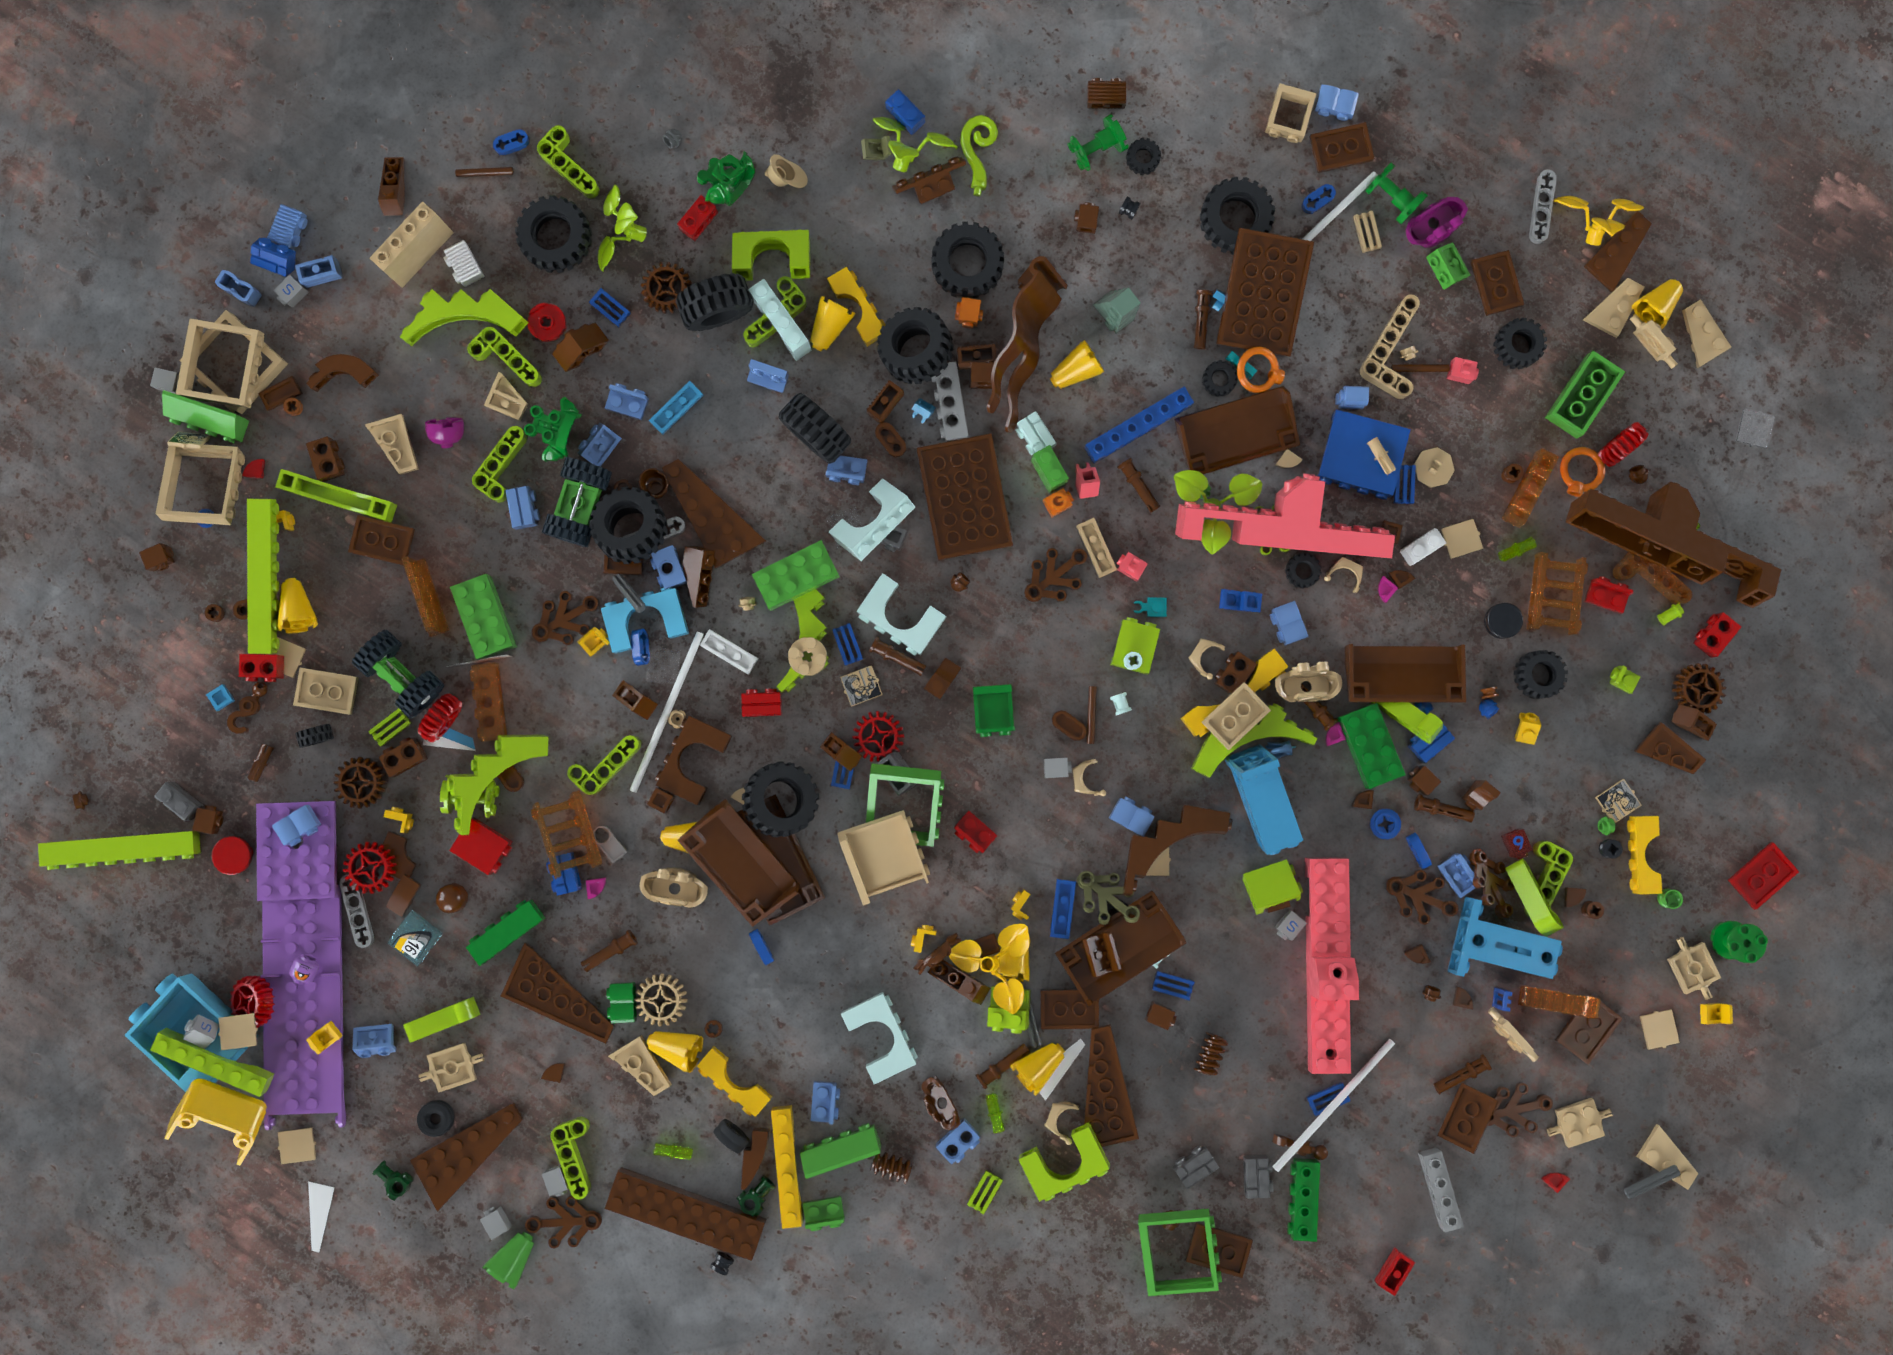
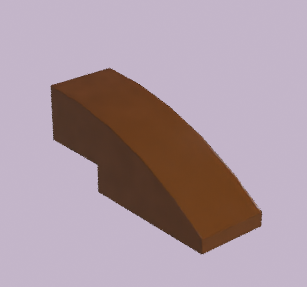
[741,1128,770,1190]

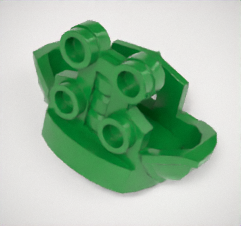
[697,151,756,207]
[524,396,582,462]

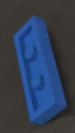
[1050,879,1076,939]

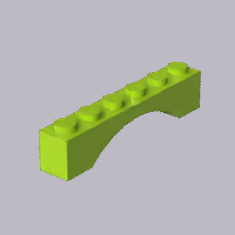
[275,469,397,523]
[150,1028,274,1097]

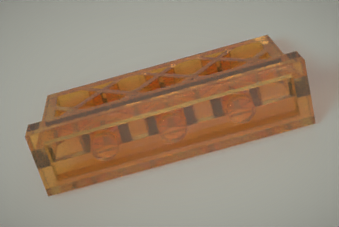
[401,556,449,637]

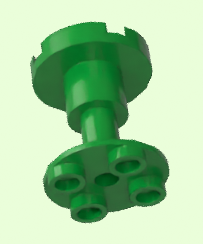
[1067,114,1129,171]
[1365,162,1428,224]
[1710,921,1768,963]

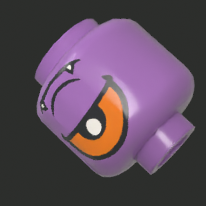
[289,954,319,985]

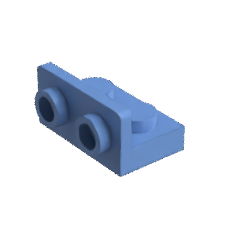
[747,359,789,393]
[605,383,649,420]
[577,423,622,467]
[825,455,867,485]
[352,1024,396,1058]
[811,1081,840,1125]

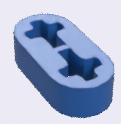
[493,129,530,156]
[1302,184,1336,214]
[631,629,650,666]
[1406,833,1432,869]
[749,929,774,965]

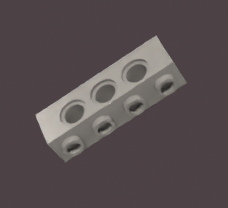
[931,361,968,442]
[1418,1147,1464,1233]

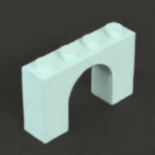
[748,279,812,361]
[829,478,915,561]
[857,573,946,656]
[841,992,918,1084]

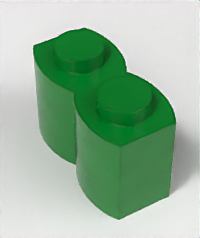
[606,982,637,1023]

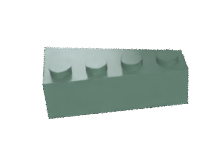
[1093,287,1141,334]

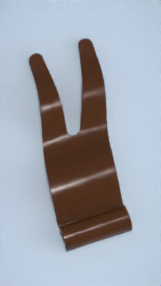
[987,256,1068,433]

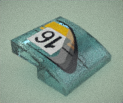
[387,910,443,967]

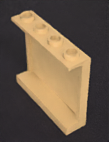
[369,201,454,288]
[837,810,930,905]

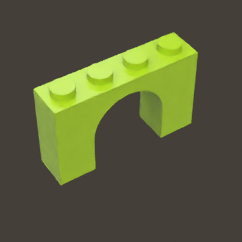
[732,229,810,281]
[1018,1122,1110,1202]

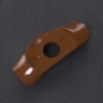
[913,932,962,975]
[922,1076,960,1130]

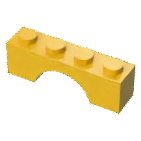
[827,267,886,347]
[1627,816,1662,894]
[697,1046,772,1117]

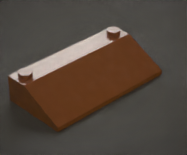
[1174,386,1300,474]
[1345,644,1466,703]
[737,794,825,925]
[678,799,799,927]
[1055,890,1186,1006]

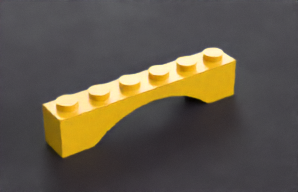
[1180,648,1288,737]
[771,1105,803,1229]

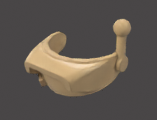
[1324,557,1363,593]
[1188,639,1225,680]
[1072,759,1106,797]
[1044,1101,1079,1145]

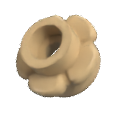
[1400,346,1418,361]
[738,597,757,611]
[668,710,687,729]

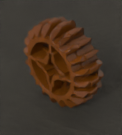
[641,262,692,314]
[1672,663,1727,714]
[333,757,387,809]

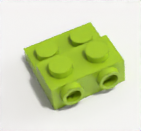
[987,986,1031,1034]

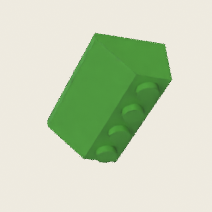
[162,390,249,443]
[800,1123,882,1179]

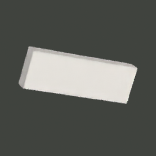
[700,629,759,675]

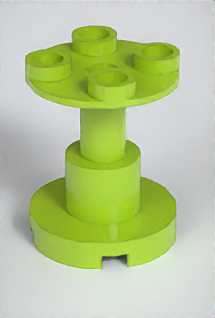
[440,775,500,818]

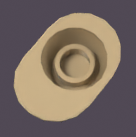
[765,154,808,188]

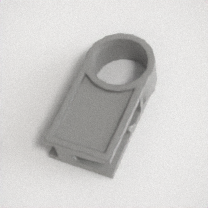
[592,826,628,863]

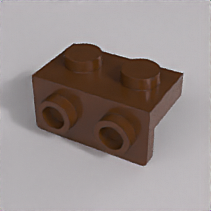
[1082,932,1121,977]

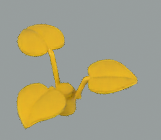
[1553,196,1644,246]
[949,924,1030,1014]

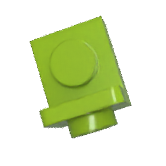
[1609,665,1641,694]

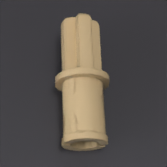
[1367,437,1396,475]

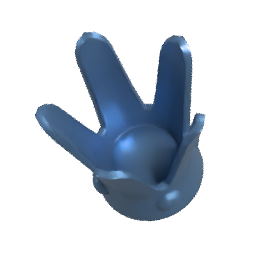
[1265,741,1296,759]

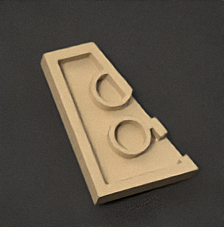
[1583,278,1645,338]
[1682,299,1731,368]
[365,414,419,475]
[608,1035,672,1096]
[1636,1124,1698,1190]

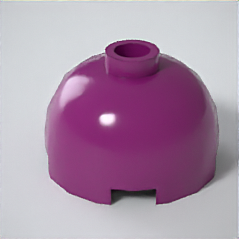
[425,417,464,448]

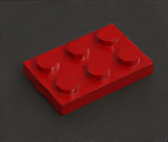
[1728,842,1799,910]

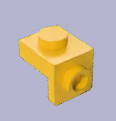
[276,510,295,531]
[577,627,610,657]
[1514,712,1541,745]
[383,806,414,833]
[1011,889,1031,920]
[911,924,937,953]
[1700,1003,1733,1024]
[306,1021,343,1054]

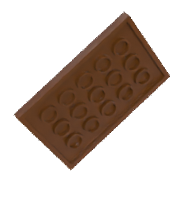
[1216,228,1314,357]
[916,434,1013,561]

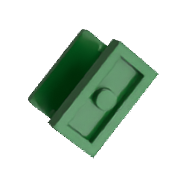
[973,684,1015,737]

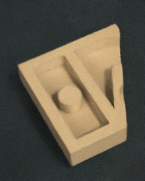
[484,372,528,421]

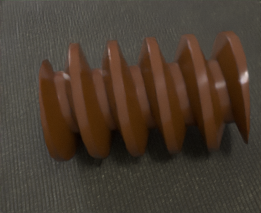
[1193,1032,1228,1076]
[870,1152,913,1185]

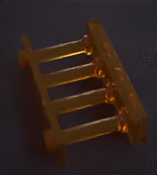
[1526,552,1588,635]
[531,790,603,880]

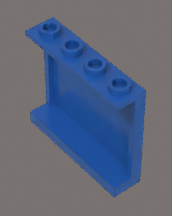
[1316,409,1411,500]

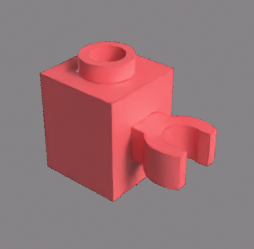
[1447,357,1479,384]
[1075,462,1100,499]
[1116,552,1148,582]

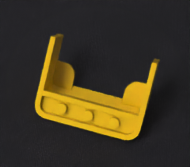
[164,1078,267,1165]

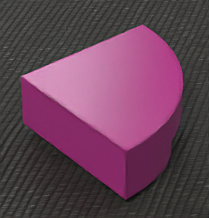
[1378,576,1398,603]
[1326,722,1346,746]
[586,878,606,899]

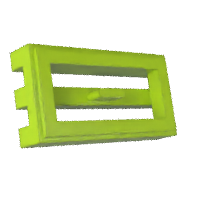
[368,708,412,747]
[967,1170,1003,1215]

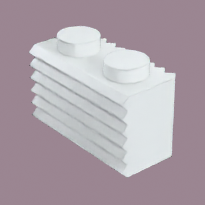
[443,240,485,287]
[1400,528,1446,566]

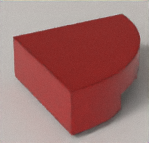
[242,459,265,479]
[1541,1172,1570,1193]

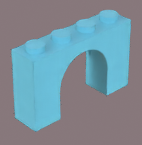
[601,587,689,654]

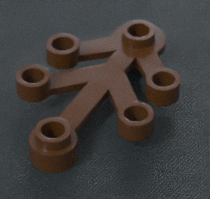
[1024,548,1087,602]
[532,591,599,645]
[1469,848,1514,920]
[1386,870,1459,925]
[1488,1082,1553,1137]
[525,1195,602,1249]

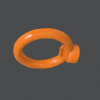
[1237,347,1285,393]
[1560,447,1605,497]

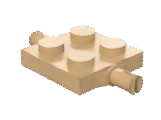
[1629,314,1678,369]
[1667,937,1721,1000]
[1488,1007,1539,1062]
[419,1042,484,1093]
[1547,1098,1613,1148]

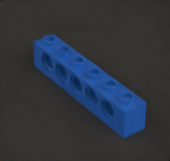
[1084,386,1194,464]

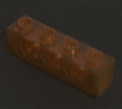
[1501,448,1559,528]
[470,662,508,742]

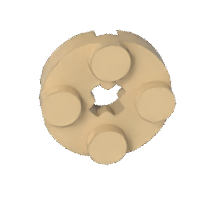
[788,637,827,676]

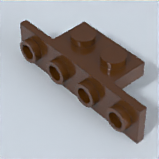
[892,156,966,204]

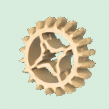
[635,973,688,1027]

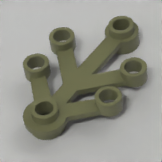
[1077,871,1140,925]

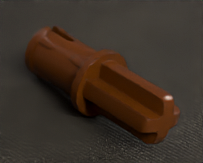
[247,743,274,782]

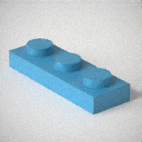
[649,381,704,435]

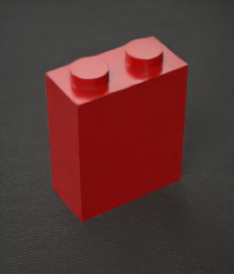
[449,817,513,875]

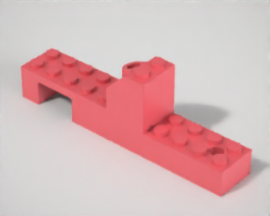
[1175,473,1395,559]
[1305,857,1359,1074]

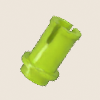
[1657,604,1684,625]

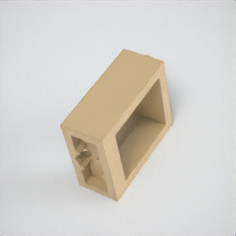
[1265,83,1316,143]

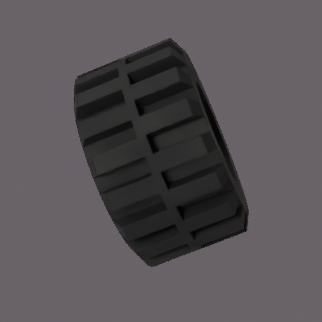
[1493,318,1547,370]
[1513,650,1568,699]

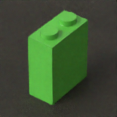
[1031,445,1069,494]

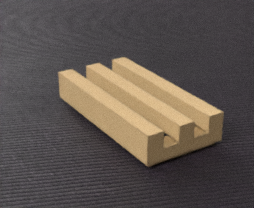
[1353,211,1382,253]

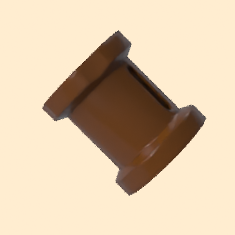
[1501,464,1524,483]
[1581,901,1604,919]

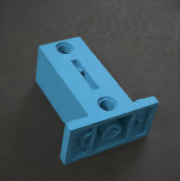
[1225,744,1303,855]
[1447,897,1563,979]

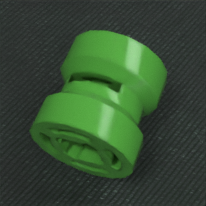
[1657,889,1683,909]

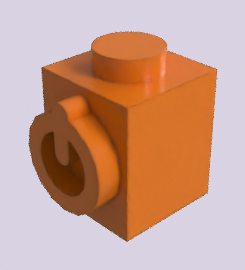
[955,297,984,328]
[1043,488,1074,518]

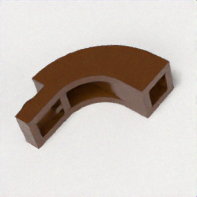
[306,354,379,392]

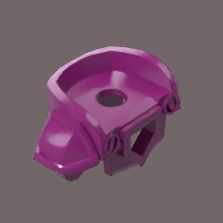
[1406,197,1468,248]

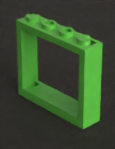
[866,763,944,847]
[1138,1209,1222,1296]

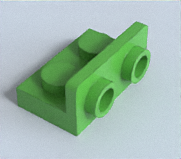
[1426,242,1471,290]
[803,1196,845,1231]

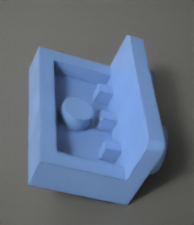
[1437,853,1475,898]

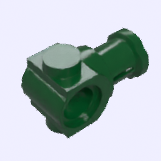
[372,1160,413,1201]
[736,1175,776,1217]

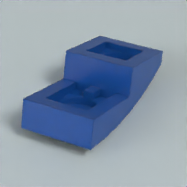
[1219,589,1262,613]

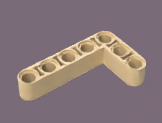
[1360,295,1420,399]

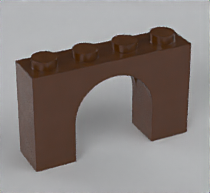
[655,716,732,805]

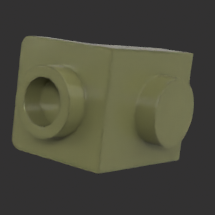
[861,136,892,160]

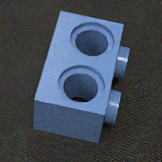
[936,1118,980,1165]

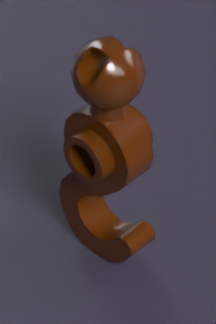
[227,682,268,734]
[1272,1134,1328,1160]

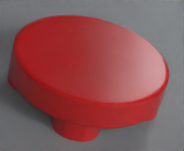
[212,836,253,875]

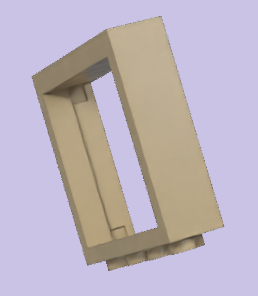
[179,310,288,414]
[176,319,265,409]
[155,445,245,525]

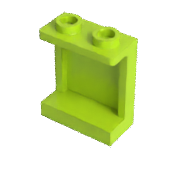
[1110,617,1160,674]
[1243,859,1303,915]

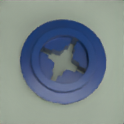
[1370,809,1401,839]

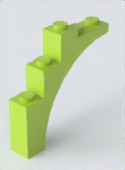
[400,289,528,346]
[777,589,830,693]
[1191,703,1318,778]
[447,734,548,835]

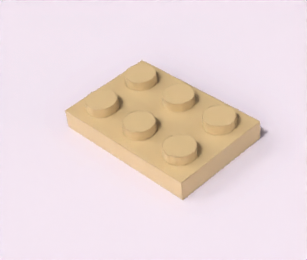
[293,668,359,715]
[1202,682,1271,750]

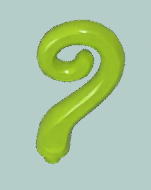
[960,115,998,197]

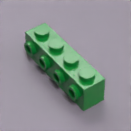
[466,900,546,966]
[1287,1158,1320,1242]

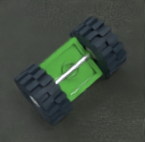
[542,457,612,548]
[352,629,445,719]

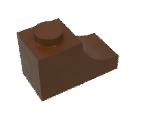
[924,658,961,700]
[612,680,658,720]
[1671,704,1717,741]
[820,732,862,771]
[1462,780,1501,811]

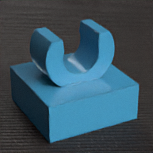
[1212,289,1226,311]
[911,398,936,424]
[206,684,235,711]

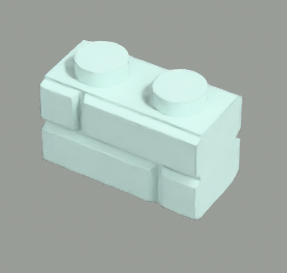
[1015,411,1056,455]

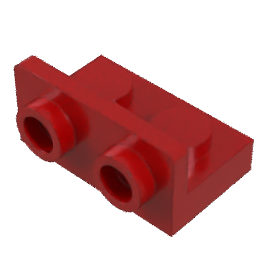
[1585,577,1634,614]
[954,810,998,853]

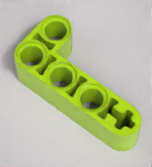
[537,125,600,199]
[743,276,807,347]
[467,327,542,387]
[472,426,528,503]
[1371,702,1443,744]
[567,735,641,795]
[1524,841,1573,917]
[1506,858,1564,937]
[403,997,481,1043]
[551,1116,591,1200]

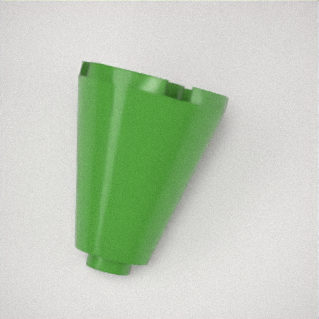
[482,1231,534,1289]

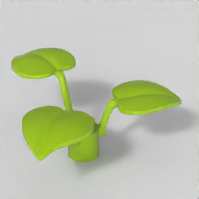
[872,117,958,172]
[597,184,647,272]
[1173,470,1262,555]

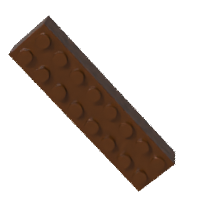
[604,1167,767,1261]

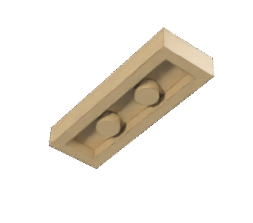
[1076,518,1117,578]

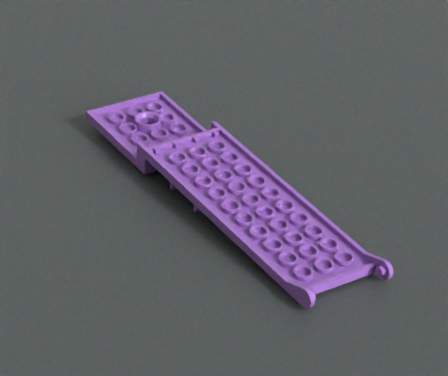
[256,801,346,1130]

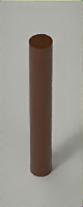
[455,167,514,177]
[1391,364,1450,372]
[1087,686,1097,744]

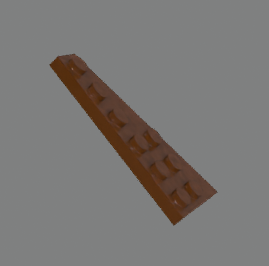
[662,459,767,569]
[501,943,615,1044]
[1084,1024,1139,1147]
[410,1103,523,1212]

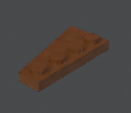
[1584,211,1652,292]

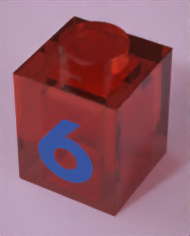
[1501,828,1533,859]

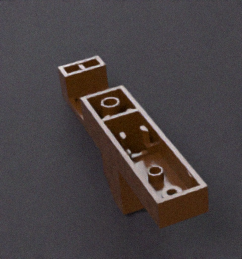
[1566,481,1782,608]

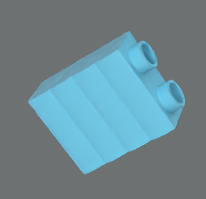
[124,973,259,1092]

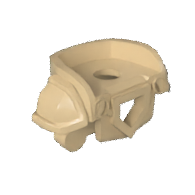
[1275,662,1342,702]
[640,867,708,908]

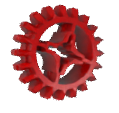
[1598,422,1649,467]
[418,693,462,743]
[852,711,904,762]
[343,841,397,894]
[229,975,275,1028]

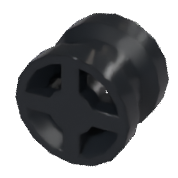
[1119,196,1141,220]
[1599,839,1623,859]
[710,1251,734,1275]

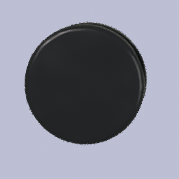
[1484,603,1523,639]

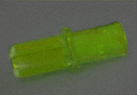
[1498,537,1537,562]
[986,1093,1005,1133]
[653,1143,693,1160]

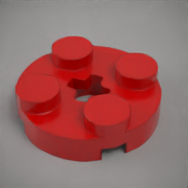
[527,303,567,342]

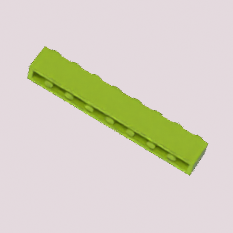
[247,499,280,654]
[38,831,201,870]

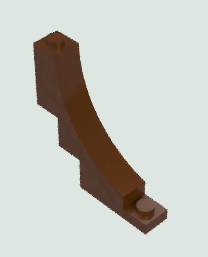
[1122,805,1233,896]

